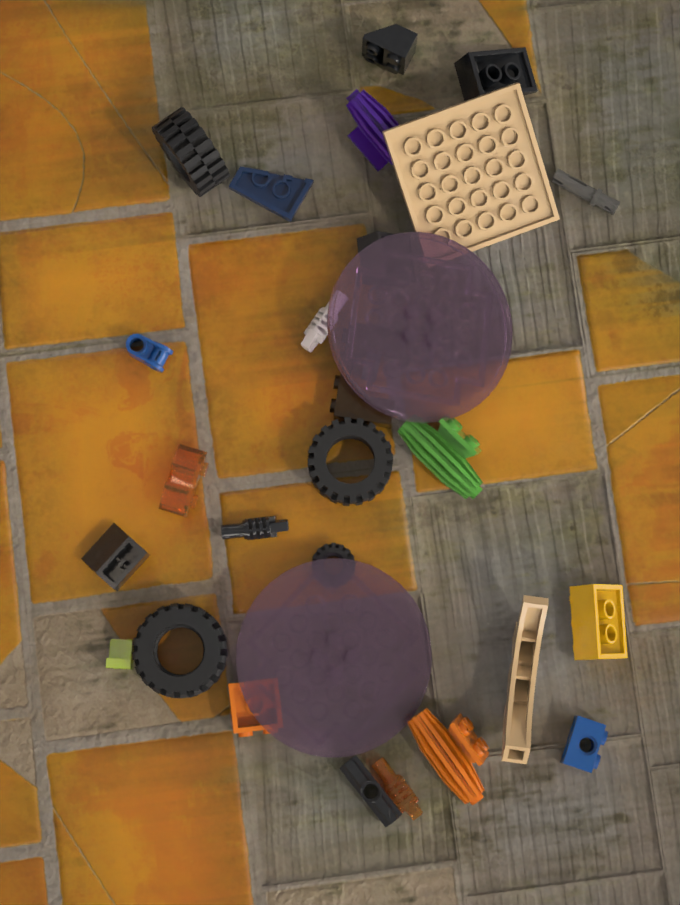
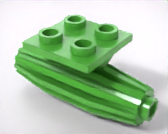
[397,415,483,499]

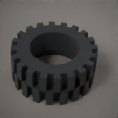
[152,107,230,197]
[308,417,393,506]

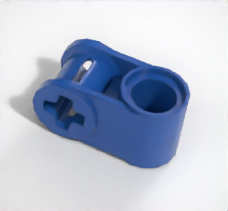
[126,334,174,373]

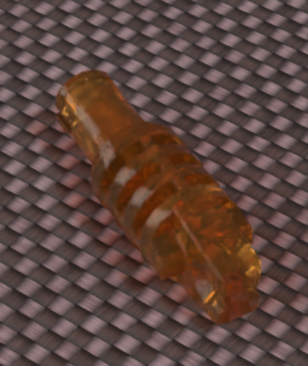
[371,757,423,821]

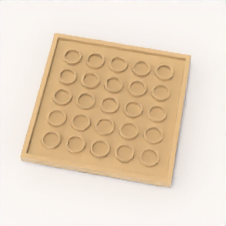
[382,82,560,268]

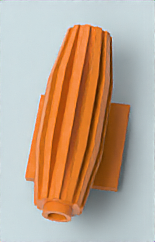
[407,708,489,805]

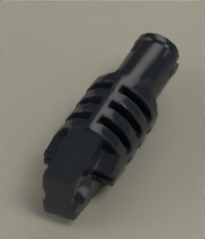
[221,516,289,540]

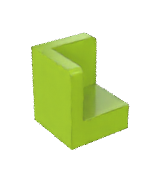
[106,639,134,670]

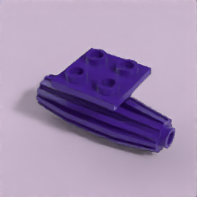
[346,89,400,171]

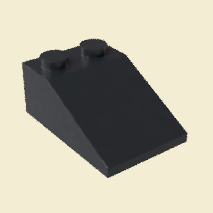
[454,47,538,101]

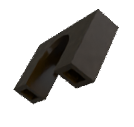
[330,322,406,428]

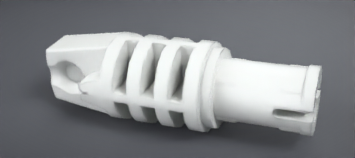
[301,291,348,353]

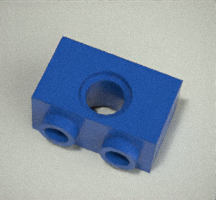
[560,715,608,773]

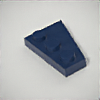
[229,166,314,222]

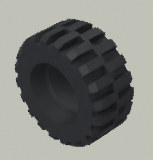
[132,603,228,698]

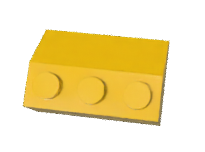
[569,584,628,660]

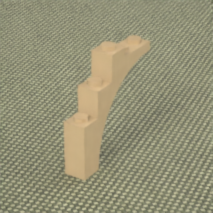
[502,595,549,764]

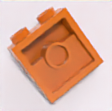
[228,677,283,737]

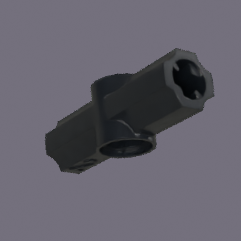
[339,755,402,827]

